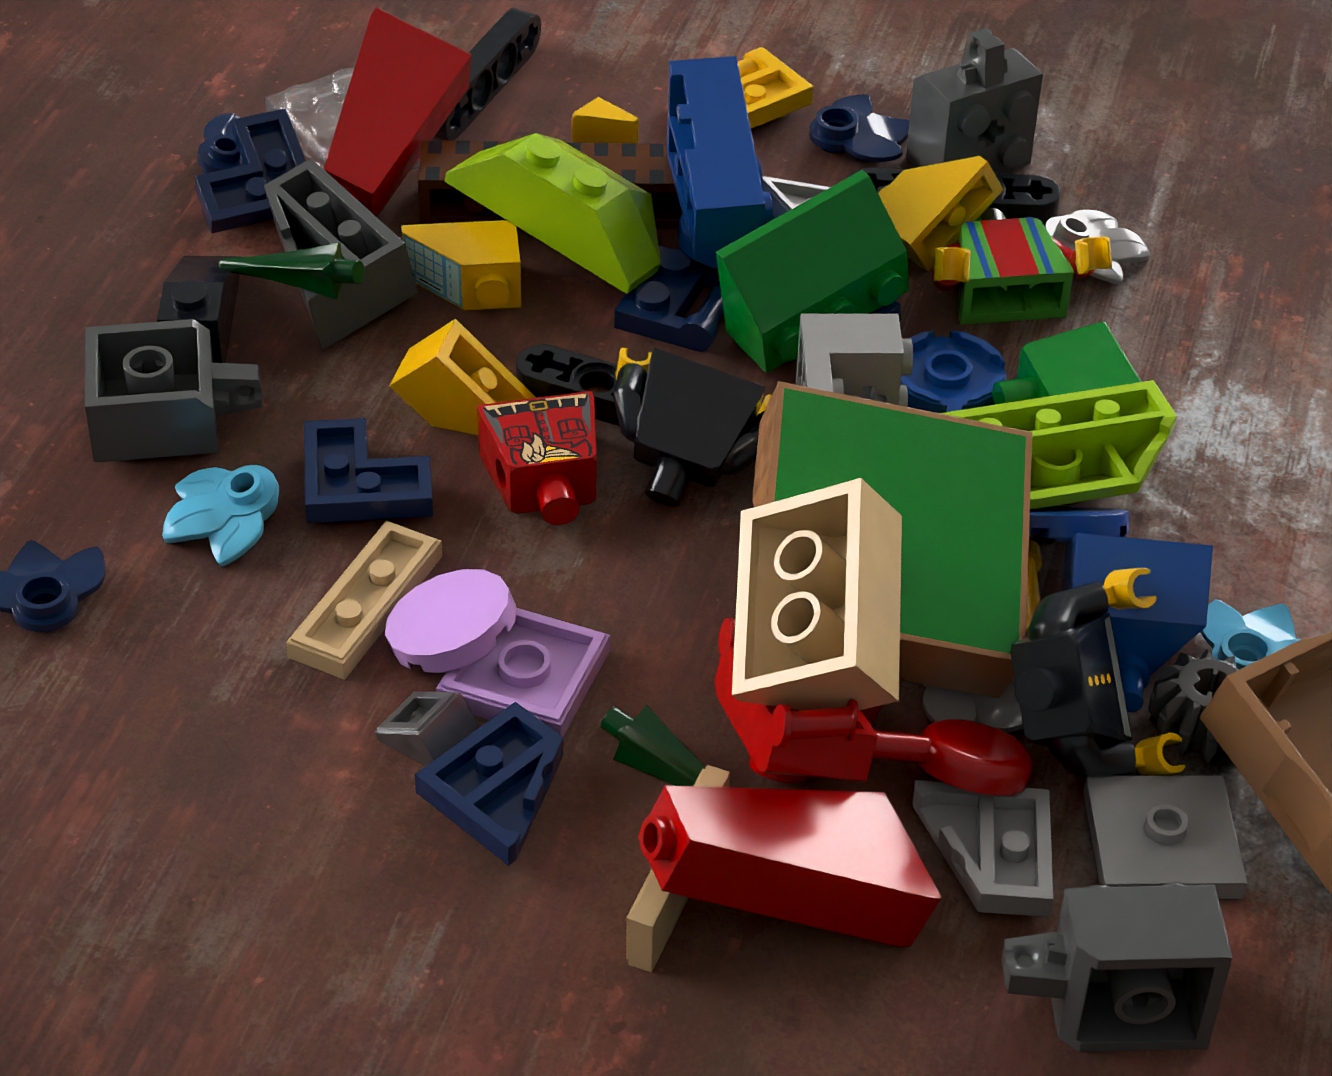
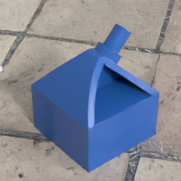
[1062,533,1213,712]

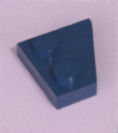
[415,702,563,866]

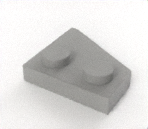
[913,780,1053,917]

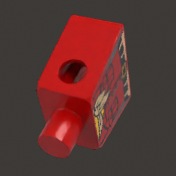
[477,391,597,525]

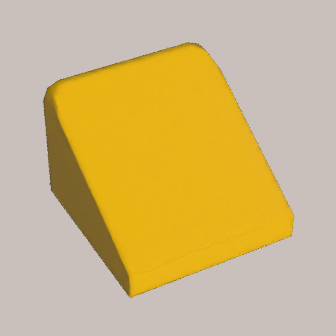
[572,97,639,144]

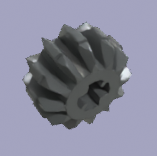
[1148,649,1240,764]

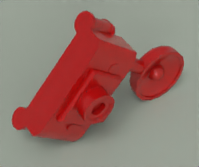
[715,618,1033,796]

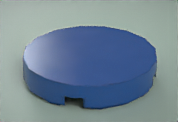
[900,331,1007,413]
[1029,507,1130,541]

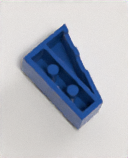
[667,56,773,256]

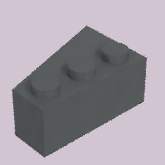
[264,159,418,351]

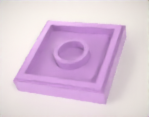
[436,608,611,737]

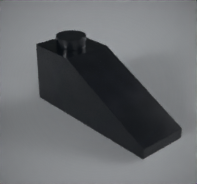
[157,256,241,363]

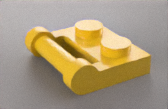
[738,47,814,129]

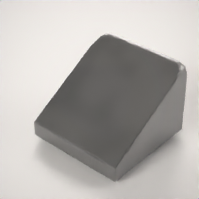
[374,691,479,766]

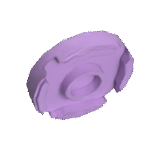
[385,569,516,673]

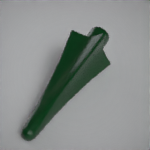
[218,242,365,300]
[600,704,706,786]

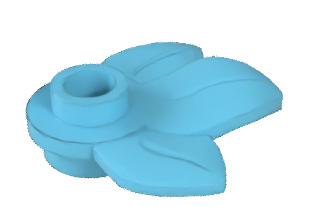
[162,465,279,567]
[1200,599,1301,670]

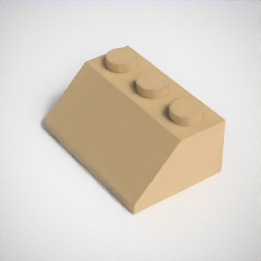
[732,478,902,710]

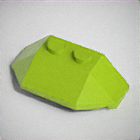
[444,133,661,294]
[940,380,1177,510]

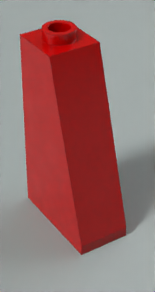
[324,7,472,217]
[638,785,942,947]

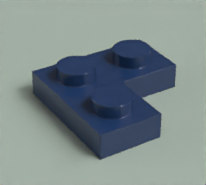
[195,108,306,234]
[304,418,433,523]

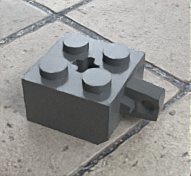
[906,28,1043,173]
[85,319,262,463]
[1002,883,1233,1052]

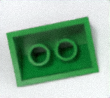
[716,170,909,374]

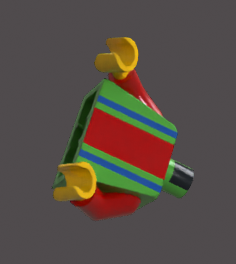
[931,208,1113,325]

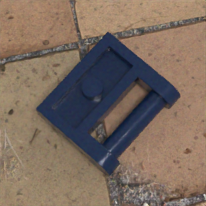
[614,245,724,352]

